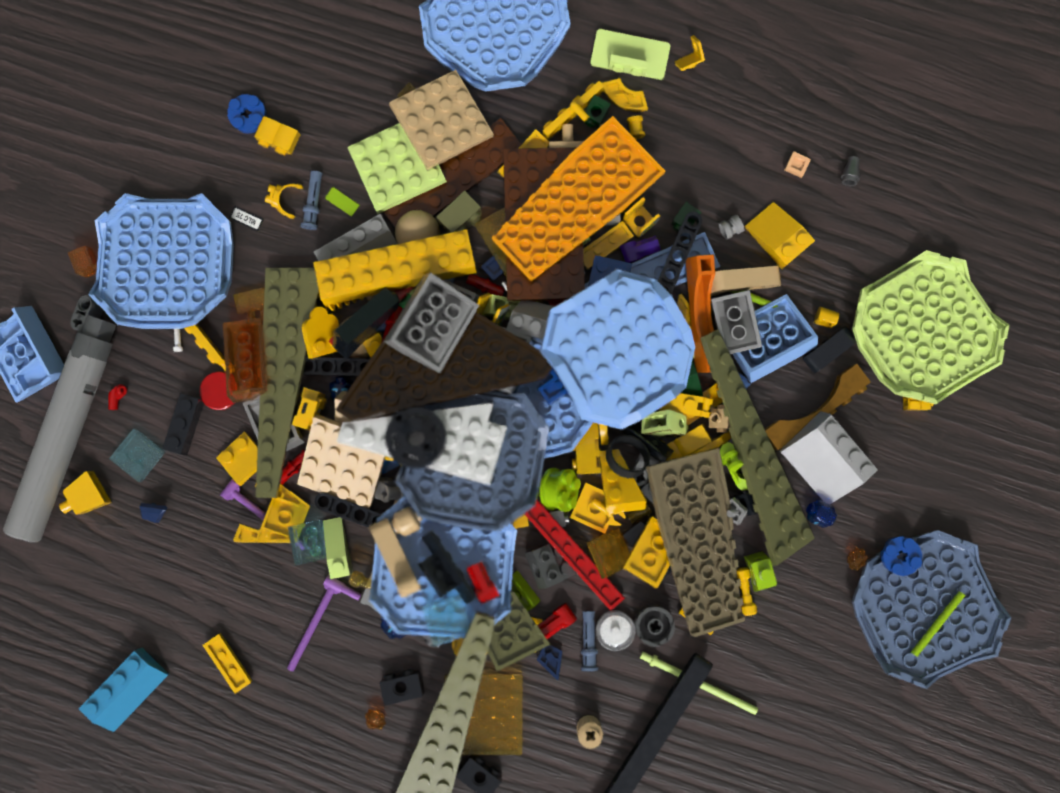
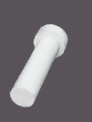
[173,329,183,352]

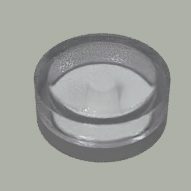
[595,610,635,651]

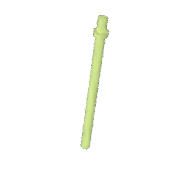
[639,651,758,715]

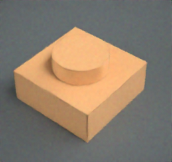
[784,151,811,178]

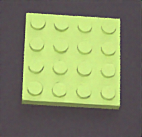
[348,123,446,214]

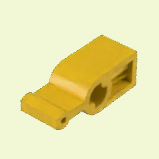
[666,424,712,461]

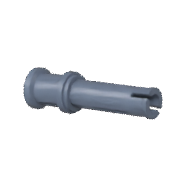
[300,171,323,230]
[581,611,598,671]

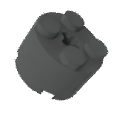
[634,604,675,647]

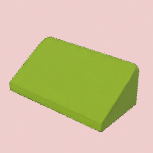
[511,571,540,612]

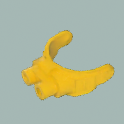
[264,184,303,219]

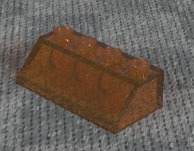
[223,318,267,403]

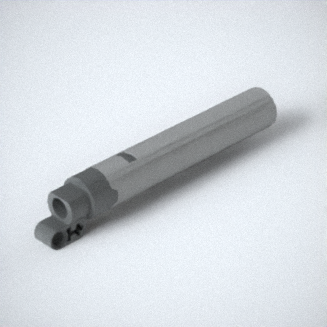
[3,295,116,542]

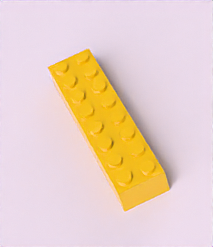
[313,229,477,306]

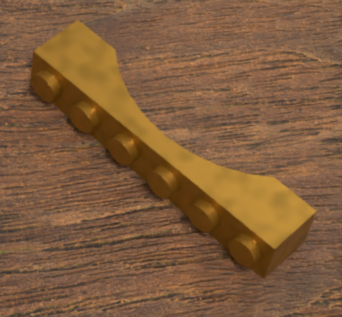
[765,364,871,451]

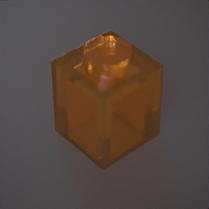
[68,245,97,278]

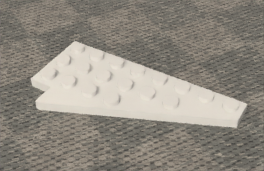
[336,403,507,485]

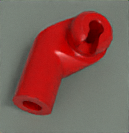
[108,384,127,410]

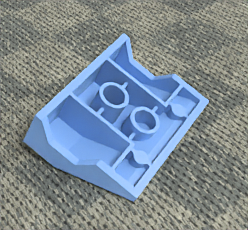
[0,306,64,402]

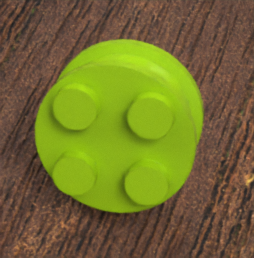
[539,468,581,512]

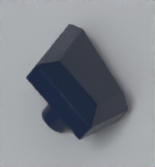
[139,503,168,523]
[536,645,562,680]

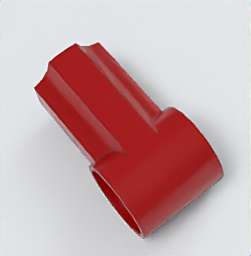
[466,561,499,605]
[537,603,578,639]

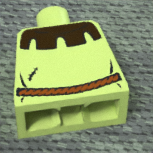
[641,410,688,438]

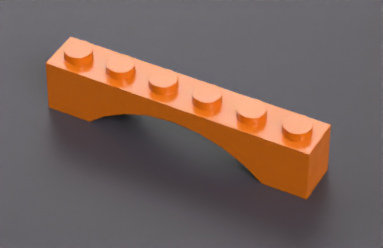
[686,254,715,373]

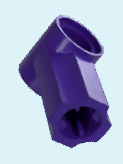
[620,236,661,263]

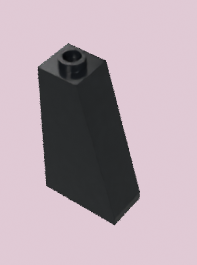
[332,287,400,359]

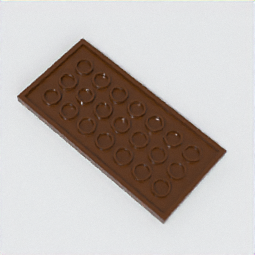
[503,147,585,301]

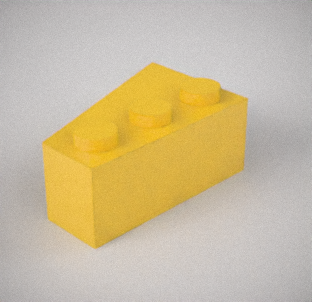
[572,423,601,474]
[599,449,646,514]

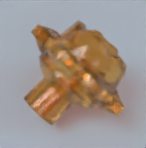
[847,548,868,571]
[364,709,386,730]

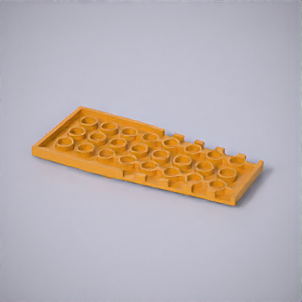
[492,116,666,281]

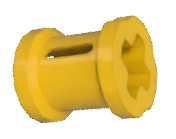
[626,115,646,139]

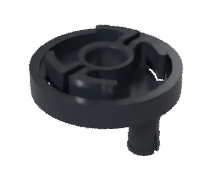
[385,407,447,469]

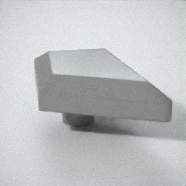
[727,497,748,525]

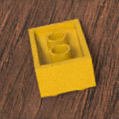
[745,202,815,269]

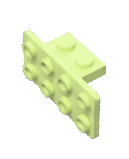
[591,29,670,80]

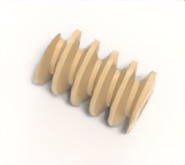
[577,715,603,749]

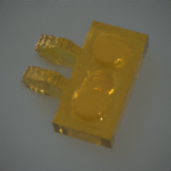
[233,287,265,325]

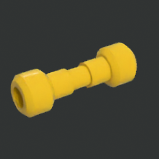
[736,567,757,616]

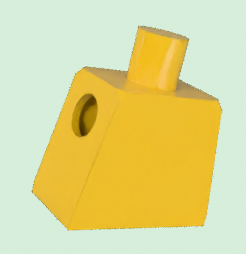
[59,471,112,515]

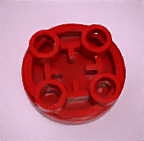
[200,372,241,410]

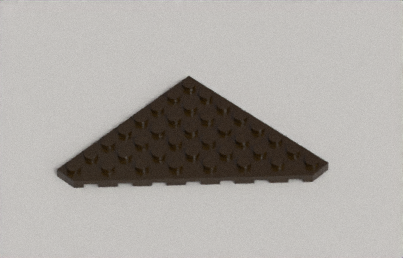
[335,312,553,422]

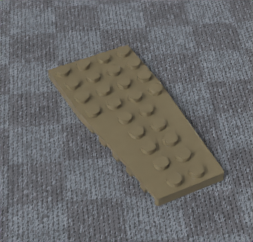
[646,448,745,637]

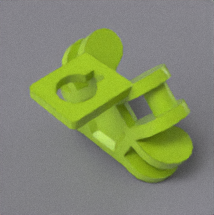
[720,442,748,490]

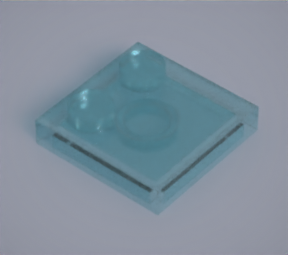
[109,429,165,482]
[288,520,326,566]
[421,594,470,646]

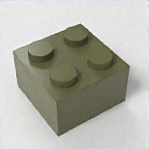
[437,191,482,233]

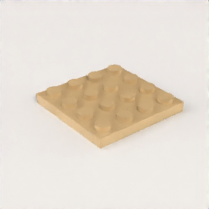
[389,70,494,170]
[297,414,385,509]

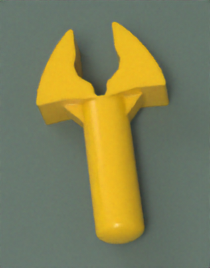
[591,499,626,526]

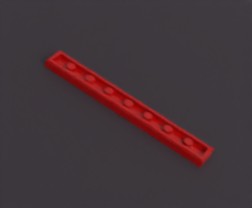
[524,499,625,611]

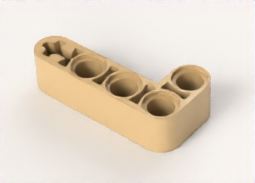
[711,266,782,296]
[369,518,421,599]

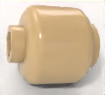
[391,506,423,536]

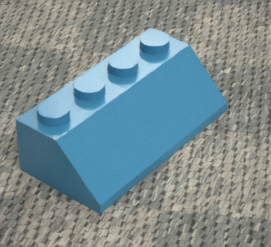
[79,648,169,732]

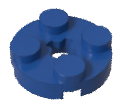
[227,94,267,133]
[881,536,922,576]

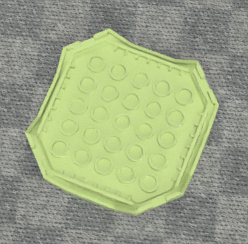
[852,250,1009,404]

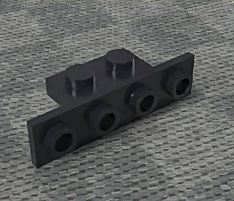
[418,530,477,604]

